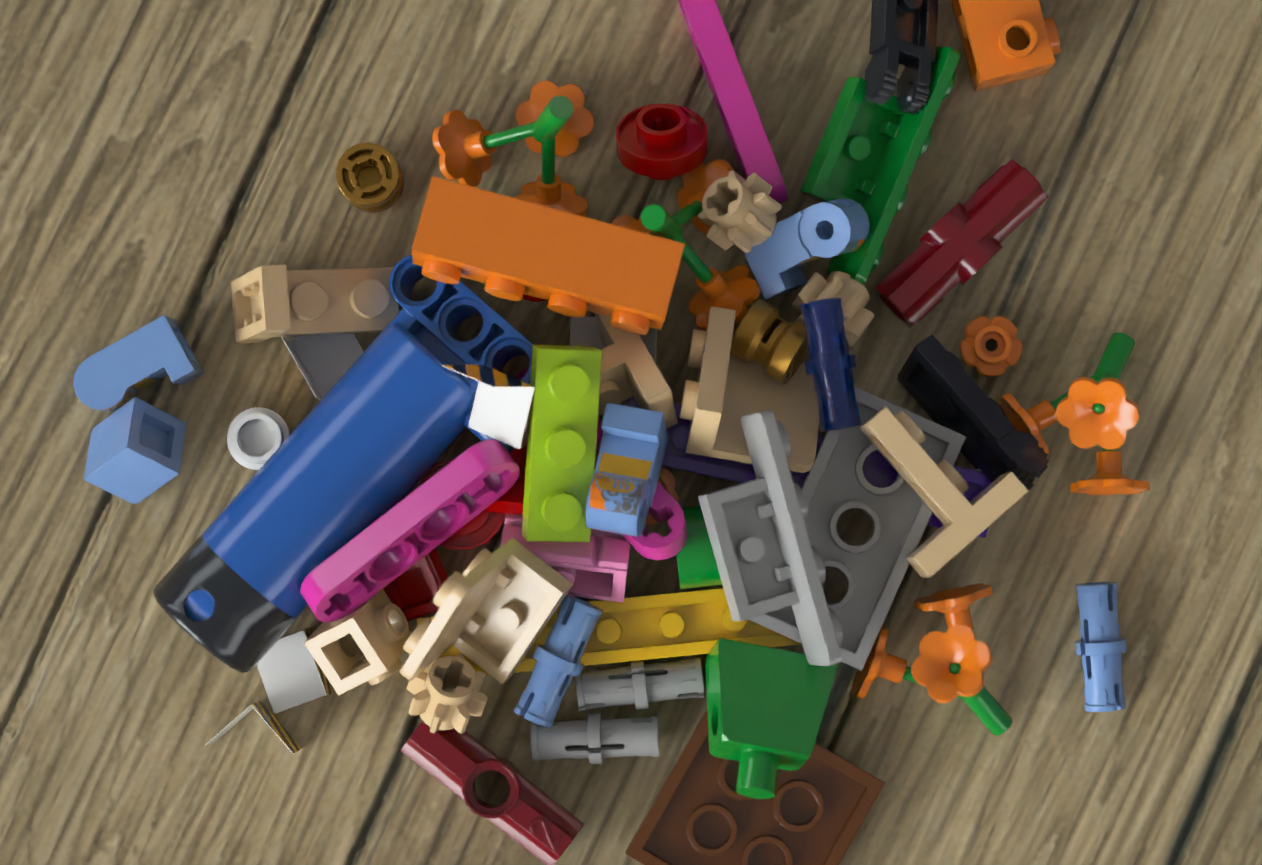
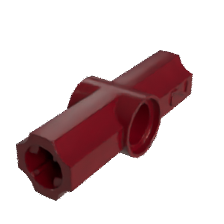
[874,159,1048,328]
[400,721,584,865]

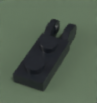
[864,0,938,115]
[897,334,1049,497]

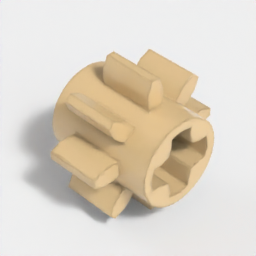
[698,170,781,253]
[792,271,874,349]
[407,653,488,734]

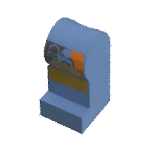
[743,198,870,300]
[73,315,205,412]
[586,403,669,537]

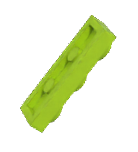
[522,345,602,542]

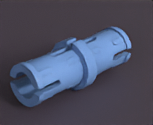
[1075,582,1127,712]
[514,594,603,728]

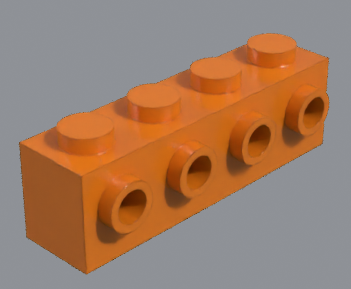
[950,0,1061,92]
[411,176,685,335]

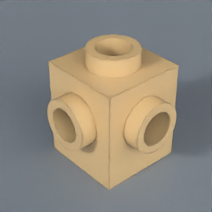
[304,589,412,695]

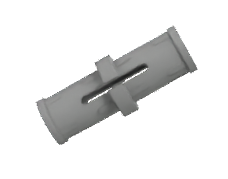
[575,657,705,711]
[531,713,660,764]

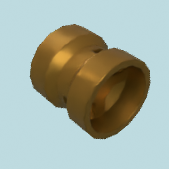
[336,142,404,213]
[730,299,816,385]

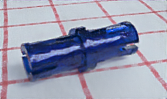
[800,298,862,432]

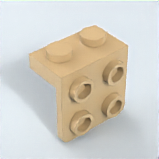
[679,306,825,473]
[400,537,573,684]

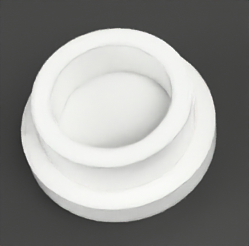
[227,407,290,470]

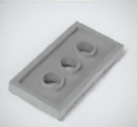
[748,384,966,671]

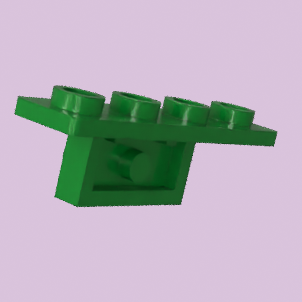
[799,46,961,284]

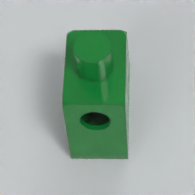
[705,638,838,799]

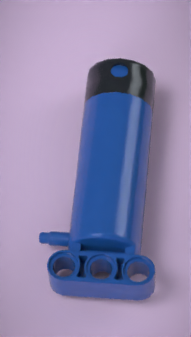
[153,255,533,673]

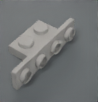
[698,410,843,666]

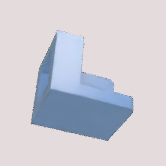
[83,397,187,504]

